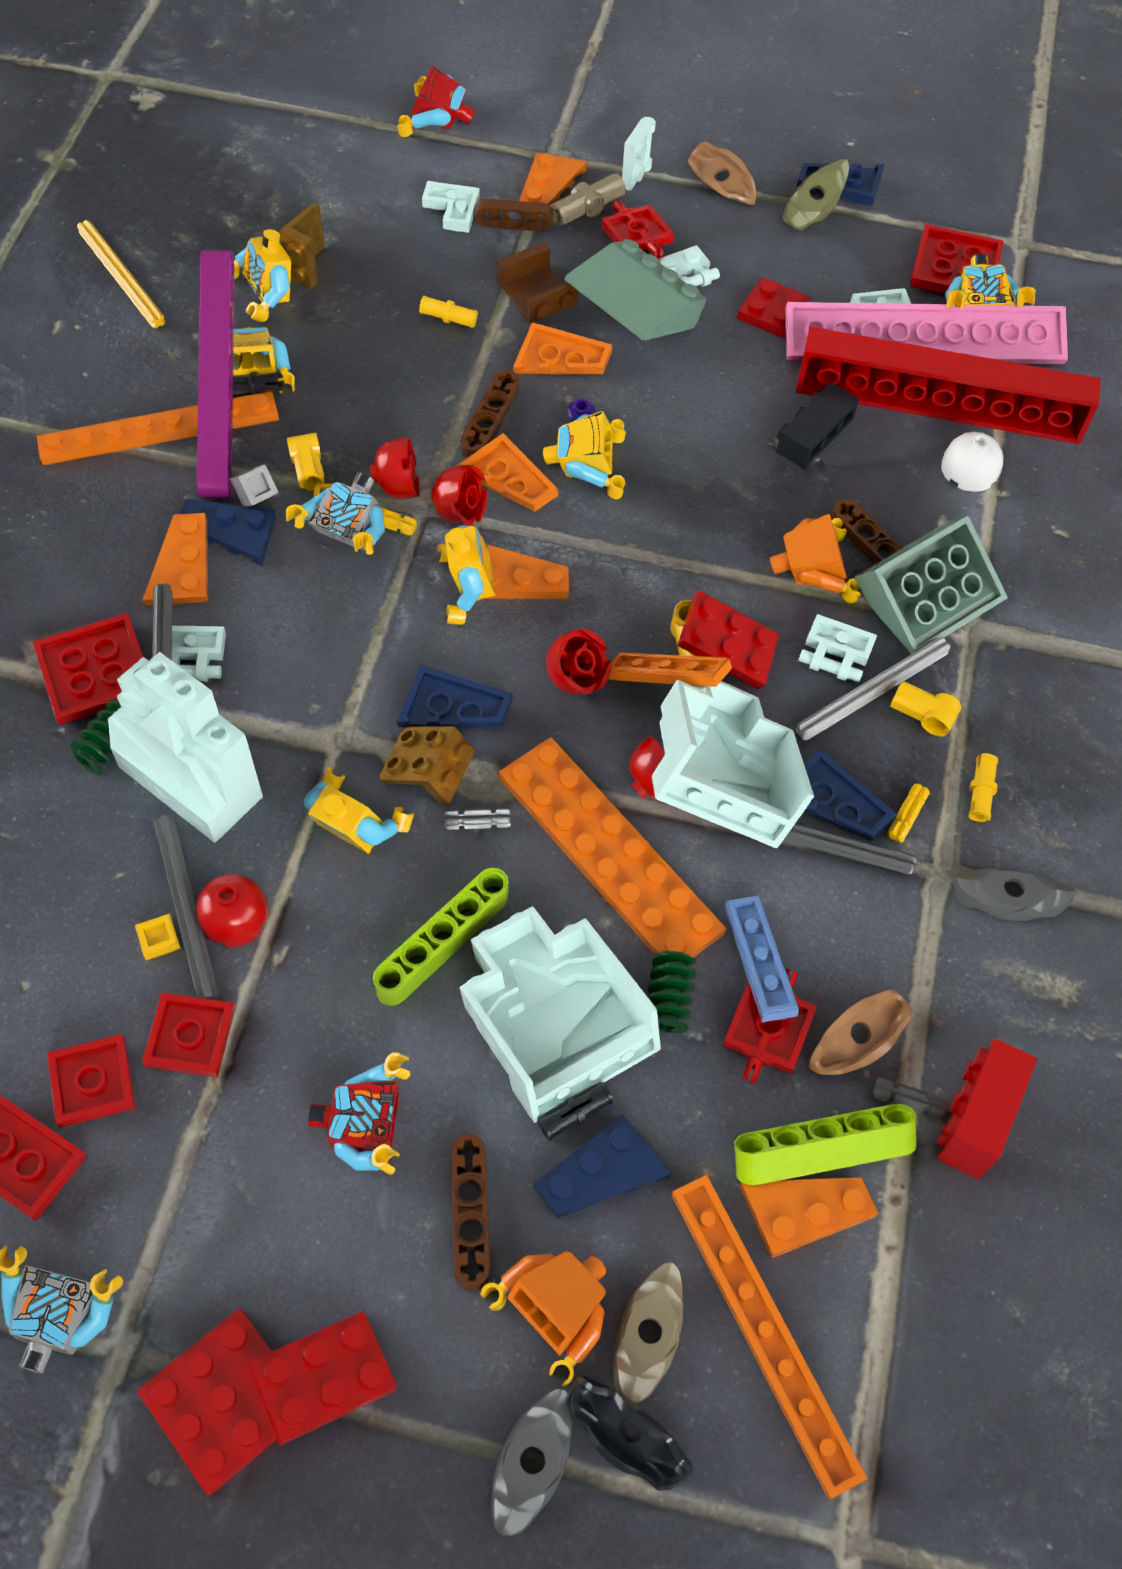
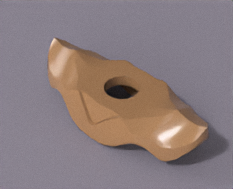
[687,141,756,205]
[808,989,912,1075]

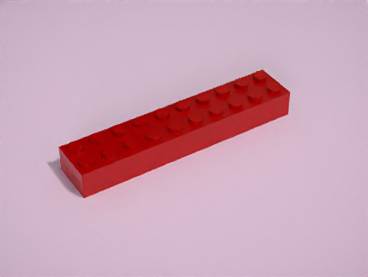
[795,326,1101,444]

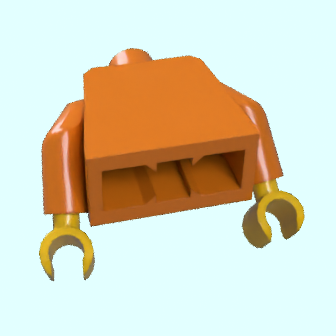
[770,514,861,603]
[481,1251,606,1386]

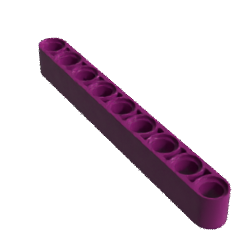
[197,250,234,498]

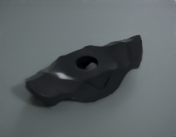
[569,1375,693,1491]

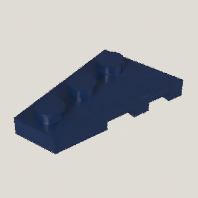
[796,163,885,206]
[180,499,276,566]
[397,665,513,727]
[804,749,896,841]
[533,1115,672,1218]

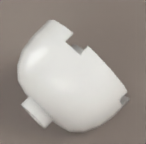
[941,432,1003,492]

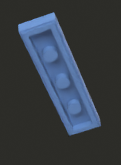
[725,895,799,1022]

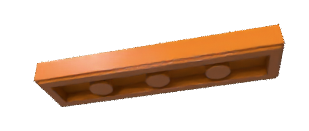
[608,652,732,687]

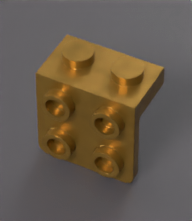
[279,203,324,289]
[379,726,475,805]

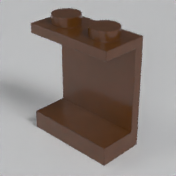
[497,242,578,323]

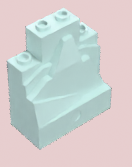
[108,652,263,843]
[652,680,814,848]
[459,906,661,1123]

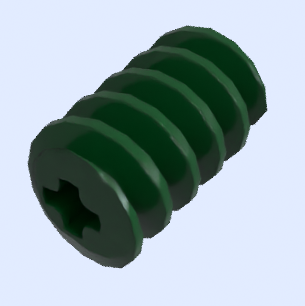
[70,700,121,776]
[647,951,697,1034]

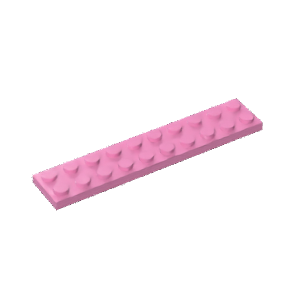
[785,302,1068,364]

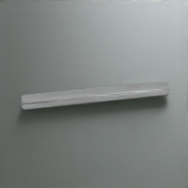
[795,638,951,740]

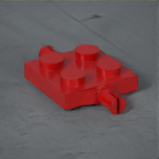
[602,200,674,258]
[722,968,817,1084]

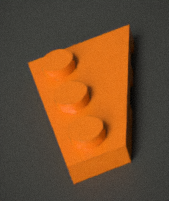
[519,152,587,217]
[513,322,612,374]
[457,433,559,512]
[142,513,208,606]
[484,544,569,599]
[739,1177,879,1258]

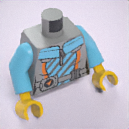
[286,473,385,555]
[0,1245,123,1374]

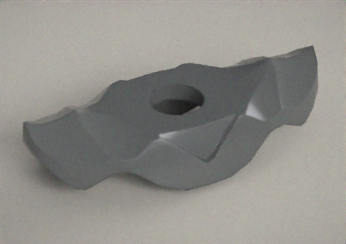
[954,869,1076,921]
[490,1389,573,1536]

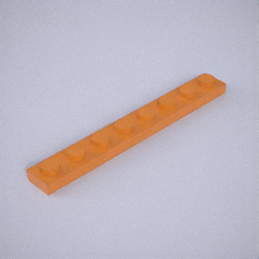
[36,391,279,466]
[671,1175,867,1501]

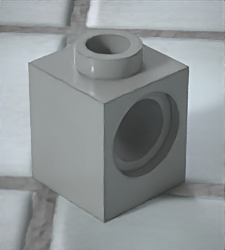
[229,464,279,506]

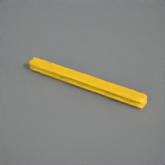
[77,220,165,329]

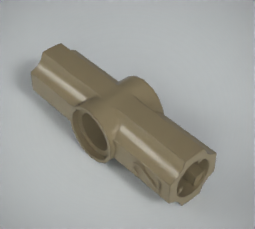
[549,173,626,227]

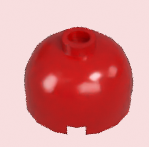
[370,437,420,499]
[431,465,488,526]
[545,629,612,695]
[629,736,665,803]
[196,874,270,947]

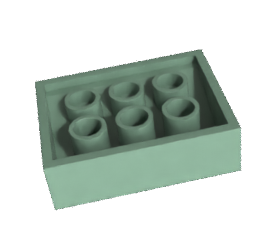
[565,239,707,341]
[855,515,1008,654]

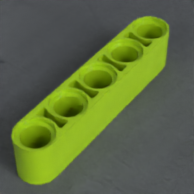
[373,868,509,1006]
[734,1104,916,1185]

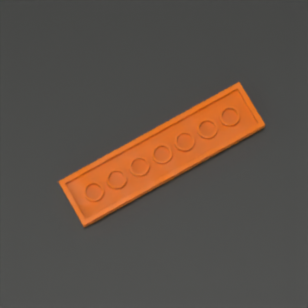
[498,737,727,958]

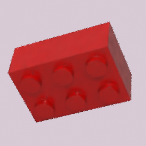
[935,1038,1038,1180]

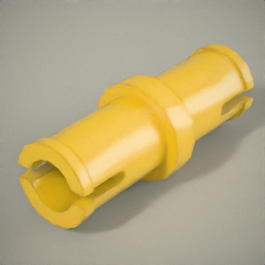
[419,295,478,328]
[968,753,998,822]

